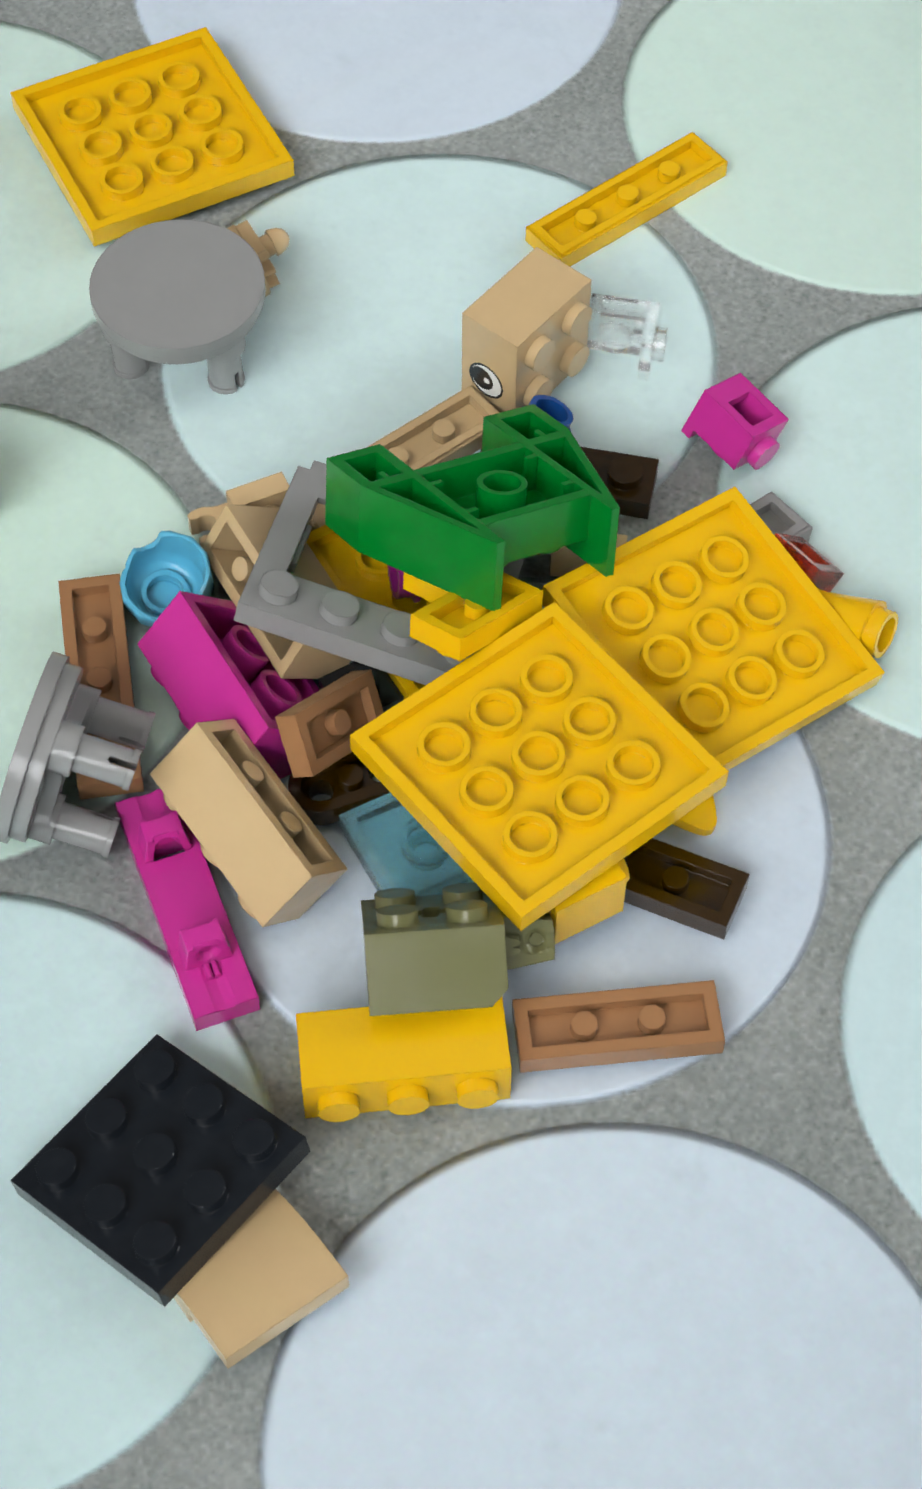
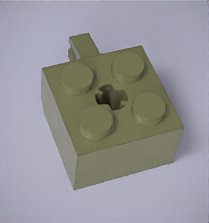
[361,883,555,1016]

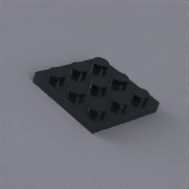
[10,1034,311,1307]

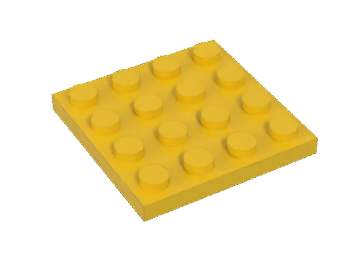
[10,27,295,247]
[542,486,885,770]
[350,602,729,931]

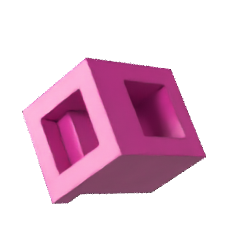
[681,372,789,470]

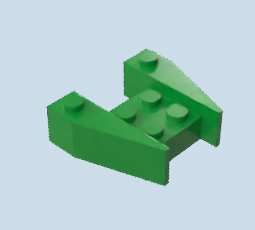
[325,404,620,611]

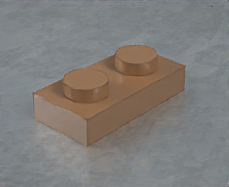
[275,669,384,778]

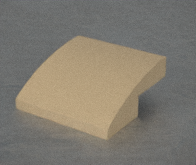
[174,1189,349,1369]

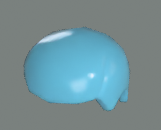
[119,531,214,627]

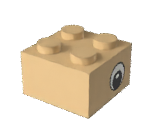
[462,247,592,412]

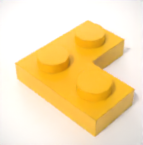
[403,572,543,662]

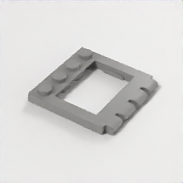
[234,460,525,685]

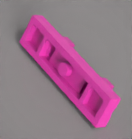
[115,789,260,1031]

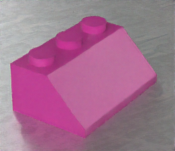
[137,591,320,779]

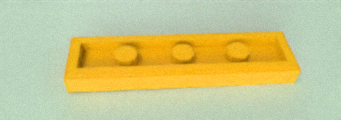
[525,132,728,266]

